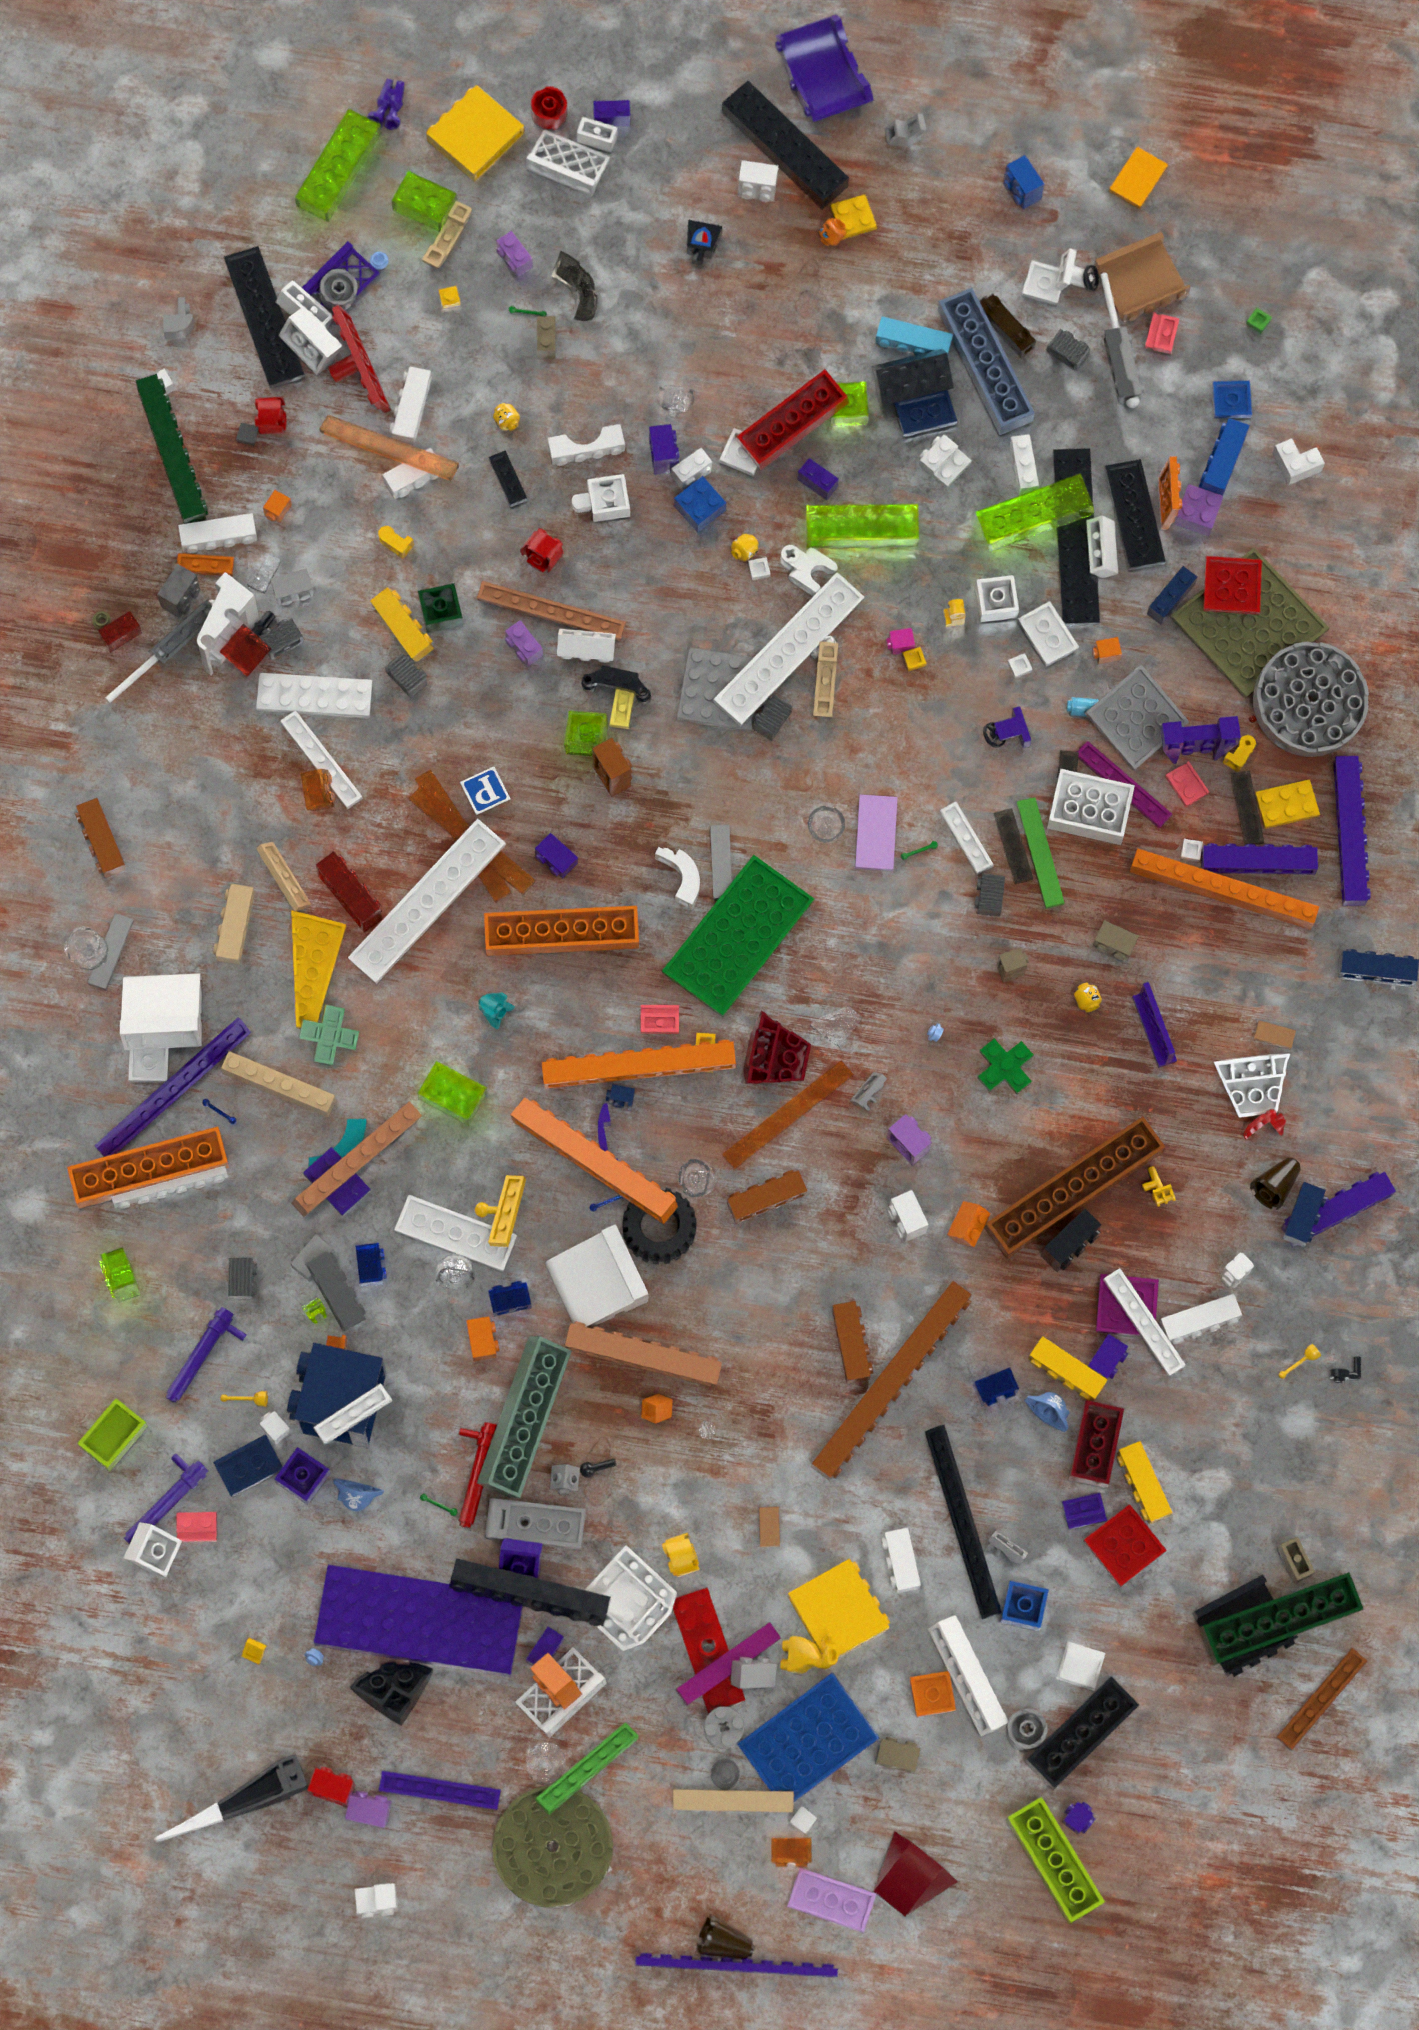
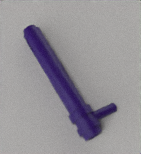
[166,1307,247,1403]
[124,1454,209,1544]

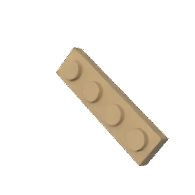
[256,842,311,911]

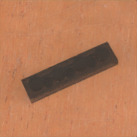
[1230,770,1264,845]
[993,808,1033,885]

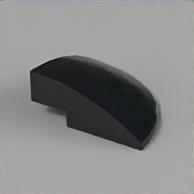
[350,1662,433,1726]

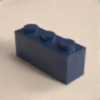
[1147,566,1198,625]
[1282,1182,1327,1247]

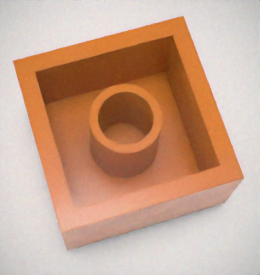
[530,1653,582,1710]

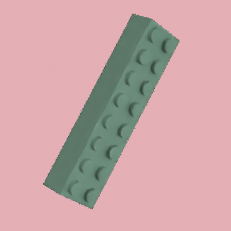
[477,1336,572,1498]

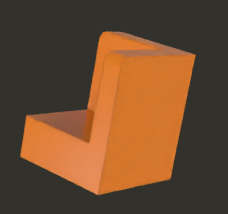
[326,1335,347,1350]
[641,1394,673,1424]

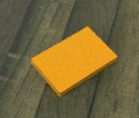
[1109,147,1168,209]

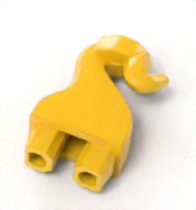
[780,1634,839,1674]

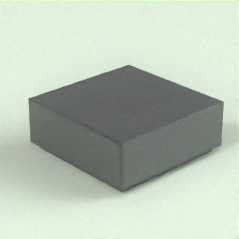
[236,423,259,446]

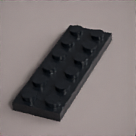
[1104,459,1166,571]

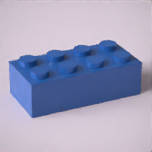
[1198,418,1250,496]

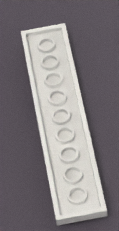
[713,572,865,727]
[348,819,506,984]

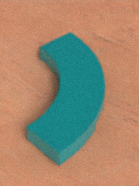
[309,1119,367,1167]

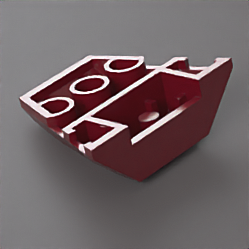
[743,1011,811,1084]
[873,1831,958,1917]

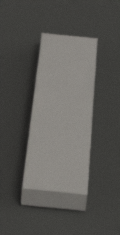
[710,825,732,900]
[88,913,134,990]

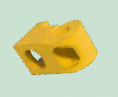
[378,526,414,559]
[943,599,966,627]
[1223,735,1256,773]

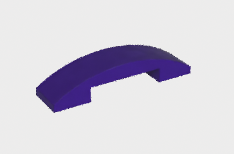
[598,1103,618,1160]

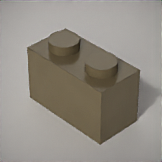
[537,316,556,360]
[1093,920,1139,961]
[996,948,1029,983]
[1277,1536,1315,1584]
[875,1737,921,1774]

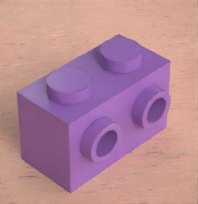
[496,231,533,277]
[505,620,543,666]
[345,1791,392,1828]

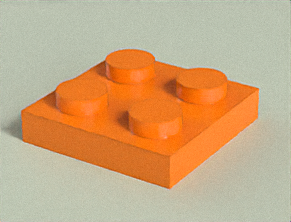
[910,1671,956,1718]

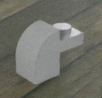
[884,113,927,146]
[163,297,194,340]

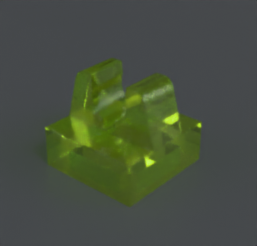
[302,1298,327,1324]

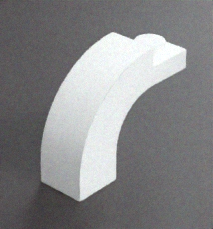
[655,847,700,910]

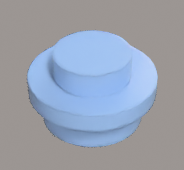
[370,251,388,270]
[927,1023,944,1042]
[304,1648,324,1666]

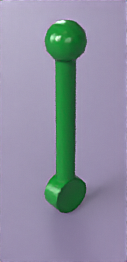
[509,306,547,316]
[901,841,938,860]
[420,1494,458,1516]

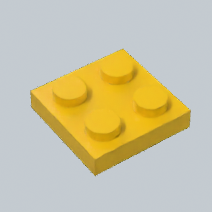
[830,194,877,239]

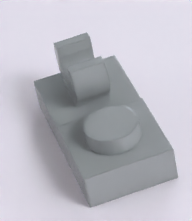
[850,1072,887,1111]
[986,1530,1028,1565]

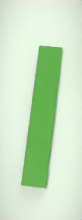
[1016,797,1064,909]
[536,1722,639,1815]

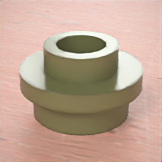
[92,611,111,630]

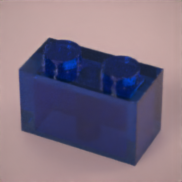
[355,1243,387,1287]
[488,1281,532,1317]
[973,1367,1019,1407]

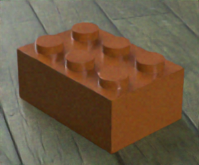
[592,738,633,797]

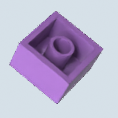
[1174,484,1223,537]
[887,1114,932,1166]

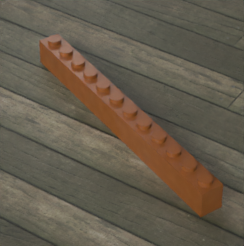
[811,1281,972,1481]

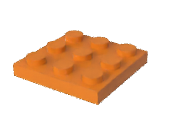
[1158,456,1182,530]

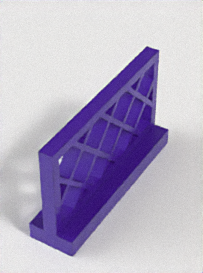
[301,241,380,323]
[1132,982,1177,1068]

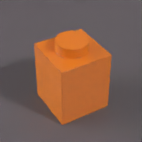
[263,490,292,523]
[1092,637,1122,665]

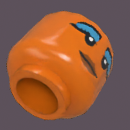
[819,218,846,246]

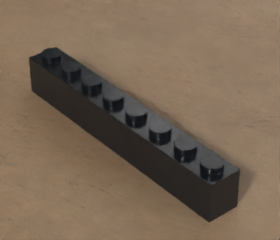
[449,1558,611,1626]

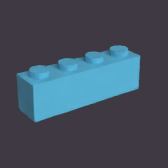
[875,316,953,355]

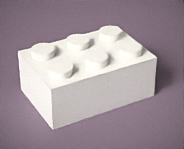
[279,306,342,375]

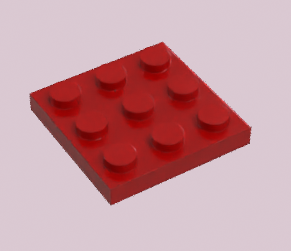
[1203,556,1262,615]
[1083,1504,1167,1587]

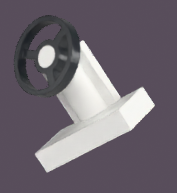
[1056,249,1099,291]

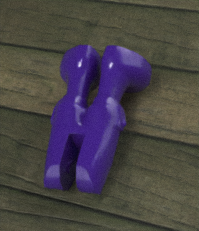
[367,78,405,130]

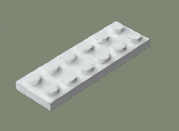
[256,673,373,718]
[394,1195,517,1272]

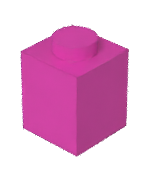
[886,628,915,655]

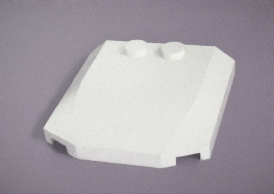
[585,1545,677,1651]

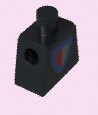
[687,219,723,266]

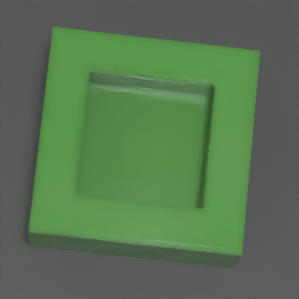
[1246,308,1272,334]

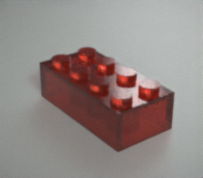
[316,851,382,933]

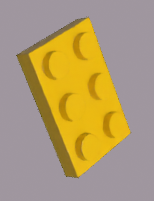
[1255,779,1320,829]

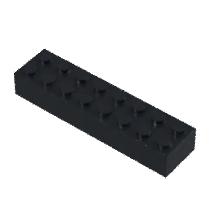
[721,80,849,210]

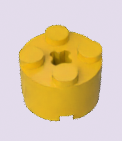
[662,1532,700,1577]

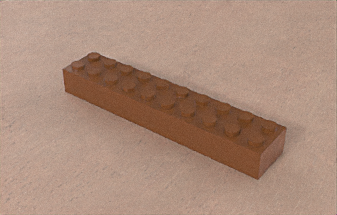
[984,1116,1166,1259]

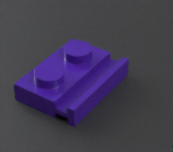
[1062,1493,1107,1530]

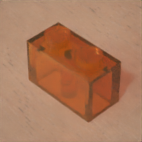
[300,769,335,811]
[771,1838,812,1868]

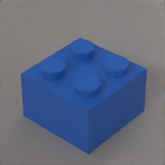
[1003,155,1044,209]
[674,476,727,533]
[1000,1581,1049,1631]

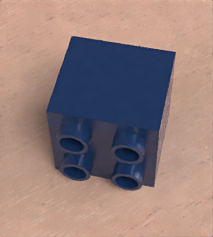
[287,1342,387,1449]

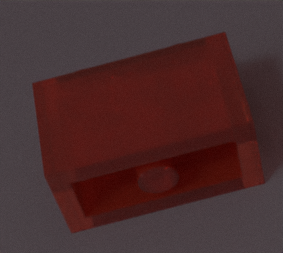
[98,611,142,653]

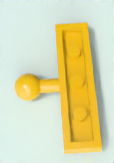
[474,1175,526,1247]

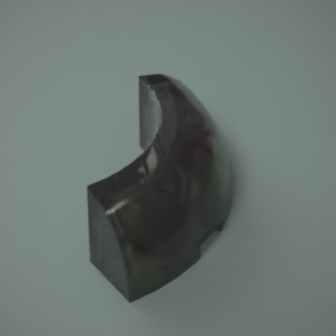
[551,251,597,321]

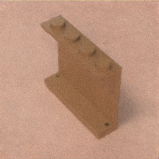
[1094,232,1190,322]

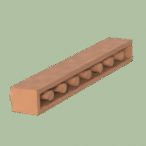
[291,1101,422,1217]
[564,1322,722,1388]

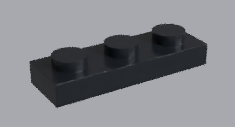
[488,450,528,508]

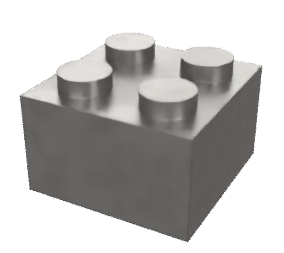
[157,564,200,618]

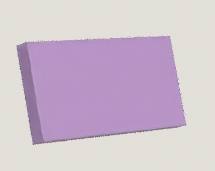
[855,795,897,871]
[787,1868,876,1933]

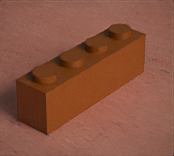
[75,798,126,879]
[727,1170,808,1224]
[832,1301,873,1384]

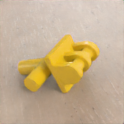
[1142,1166,1176,1207]

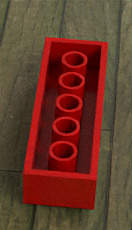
[736,369,849,471]

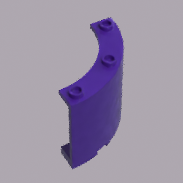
[775,14,874,122]

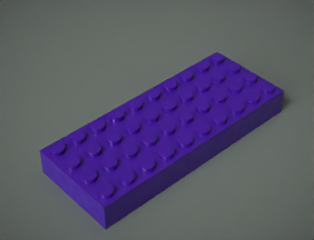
[314,1565,523,1678]

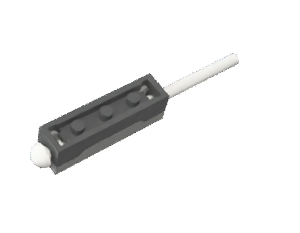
[1100,273,1144,408]
[105,599,215,703]

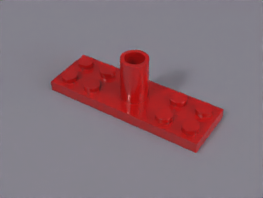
[328,305,391,414]
[672,1587,746,1714]

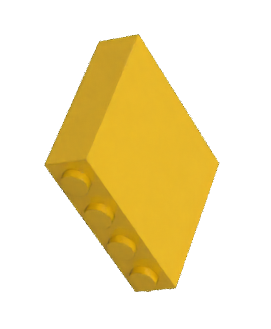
[426,85,525,182]
[787,1558,890,1658]

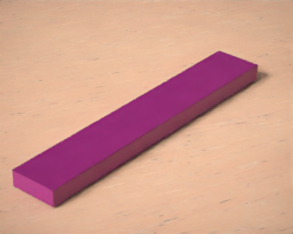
[1075,741,1172,829]
[675,1622,781,1706]

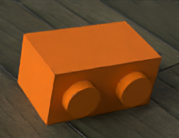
[947,1201,991,1247]
[466,1316,500,1362]

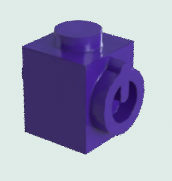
[1062,1802,1096,1835]

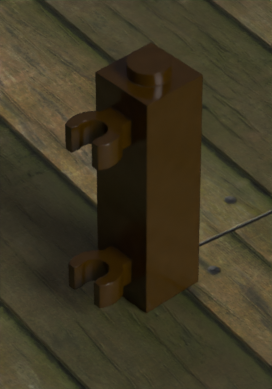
[979,294,1036,358]

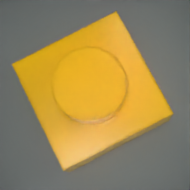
[438,286,461,309]
[902,647,927,671]
[241,1638,267,1664]

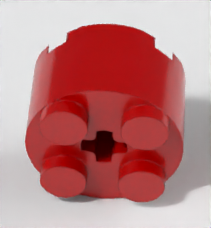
[531,86,568,130]
[255,397,287,435]
[520,528,564,573]

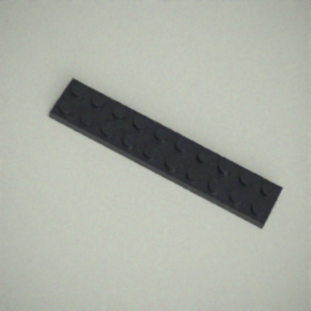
[1053,448,1100,626]

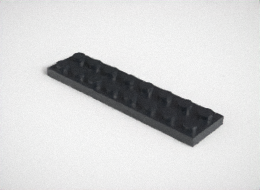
[224,246,305,389]

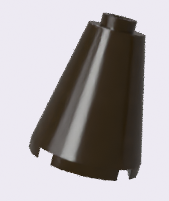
[1250,1158,1301,1210]
[696,1914,755,1959]

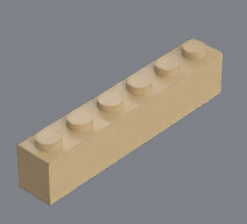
[221,1051,336,1118]

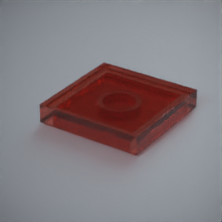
[219,624,271,677]

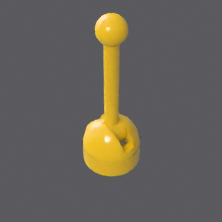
[1279,1344,1321,1379]
[220,1391,268,1407]

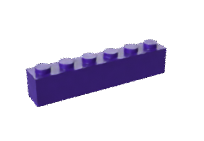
[1201,843,1318,875]
[1281,1171,1396,1248]

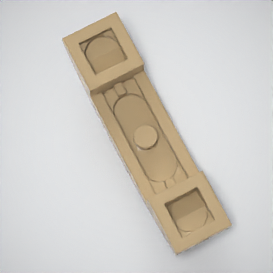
[422,201,472,269]
[813,642,838,718]

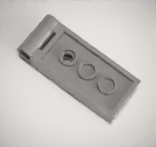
[485,1498,586,1551]

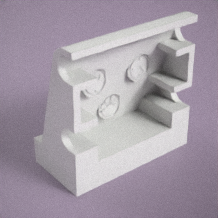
[197,572,259,675]
[120,973,202,1050]
[545,1224,648,1327]

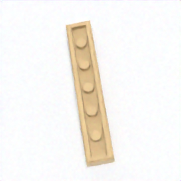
[673,1789,794,1812]

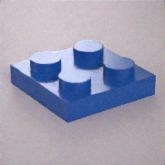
[1212,381,1252,419]

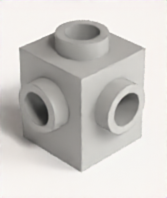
[550,1464,580,1495]

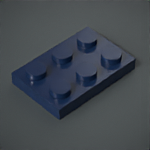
[894,390,958,437]
[213,1434,283,1498]

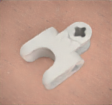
[780,545,838,596]

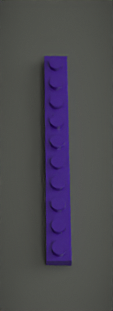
[94,1017,251,1157]
[635,1953,838,1978]

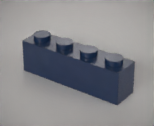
[1339,949,1419,986]

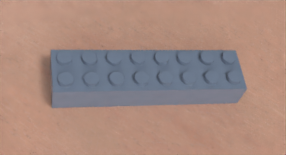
[937,288,1035,435]

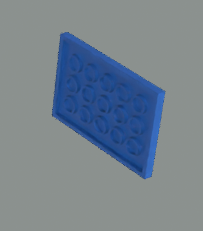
[738,1673,880,1802]

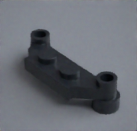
[581,665,652,705]

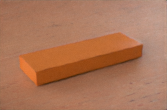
[177,553,234,577]

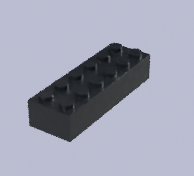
[1025,1676,1139,1791]

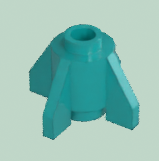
[478,992,515,1029]

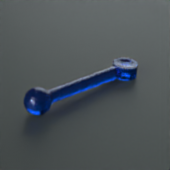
[202,1099,237,1124]
[589,1195,625,1212]

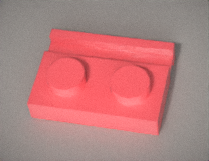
[1145,312,1180,354]
[1165,761,1209,807]
[640,1005,679,1034]
[177,1512,217,1542]

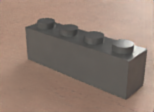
[305,1251,366,1331]

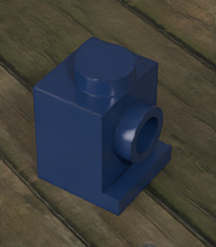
[606,1084,635,1111]

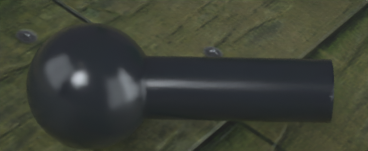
[580,1458,617,1478]

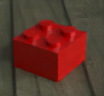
[307,1766,356,1808]

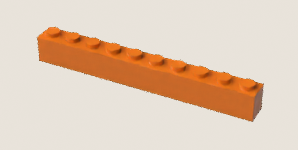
[1130,848,1320,930]
[542,1040,737,1089]
[510,1097,678,1225]

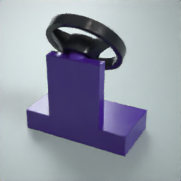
[983,706,1032,748]

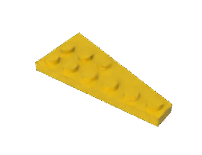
[291,910,347,1029]

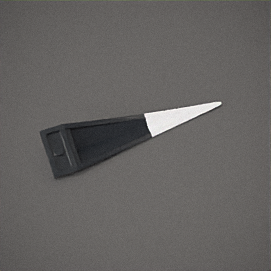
[155,1754,308,1842]

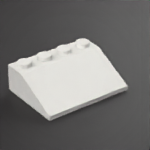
[1047,769,1135,845]

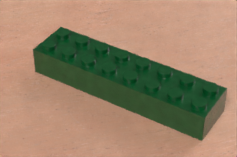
[135,374,209,524]
[1199,1572,1364,1666]

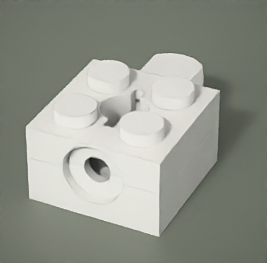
[572,474,630,522]

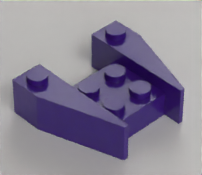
[1160,716,1241,764]

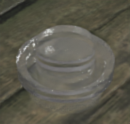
[699,1421,715,1440]

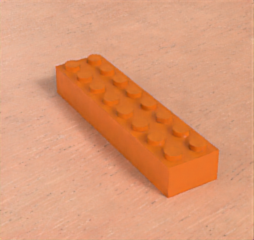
[484,905,639,956]
[67,1126,230,1209]

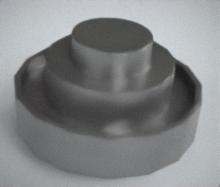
[711,1759,740,1789]

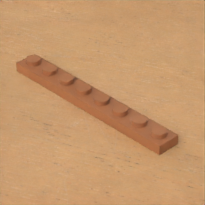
[477,581,626,641]

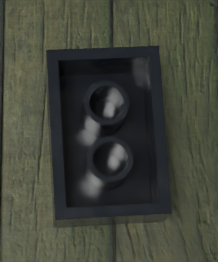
[1041,1208,1102,1272]

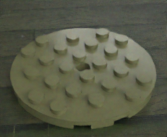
[492,1786,613,1908]

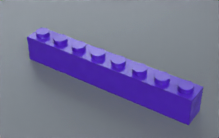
[1333,756,1371,906]

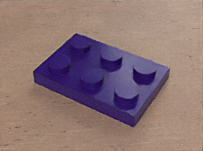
[303,1147,371,1216]

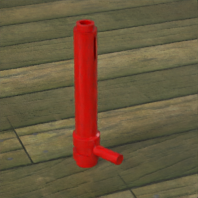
[458,1422,497,1529]

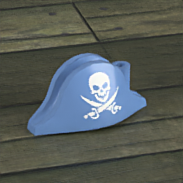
[1024,1392,1070,1432]
[333,1478,384,1511]

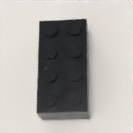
[871,349,954,406]

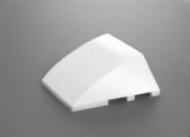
[1214,1053,1290,1117]

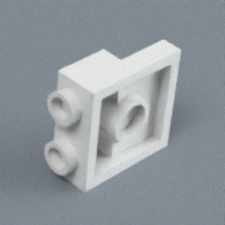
[919,435,972,488]

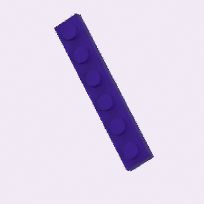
[379,1771,501,1811]

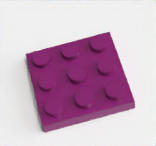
[1096,1274,1159,1337]

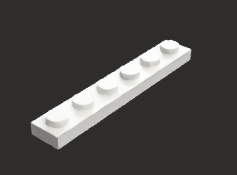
[280,710,363,810]
[111,1166,228,1209]
[1103,1268,1186,1377]

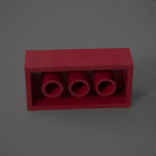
[1068,1400,1125,1488]

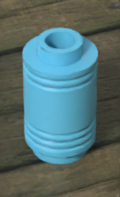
[1066,697,1098,717]

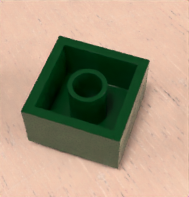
[418,583,463,633]

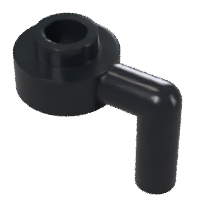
[1330,1357,1361,1383]

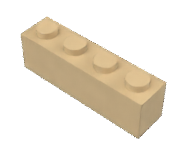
[213,884,255,965]

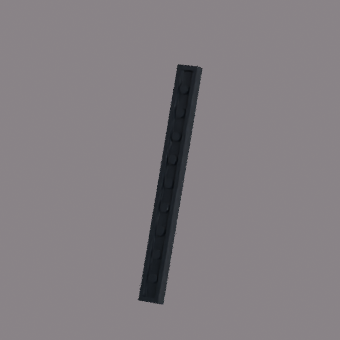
[925,1425,1002,1620]

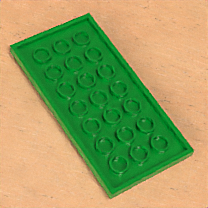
[662,855,815,1017]

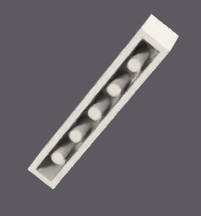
[928,1615,1008,1737]

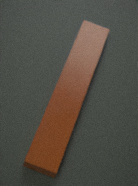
[1276,1648,1368,1751]

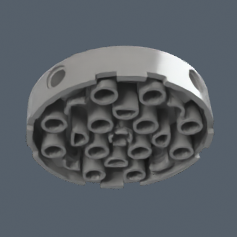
[1253,641,1369,757]

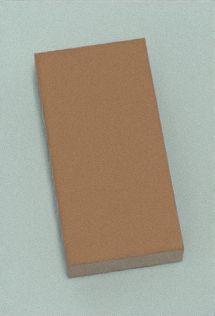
[1254,1020,1296,1050]
[759,1507,780,1548]

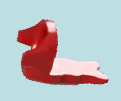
[1243,1109,1286,1140]

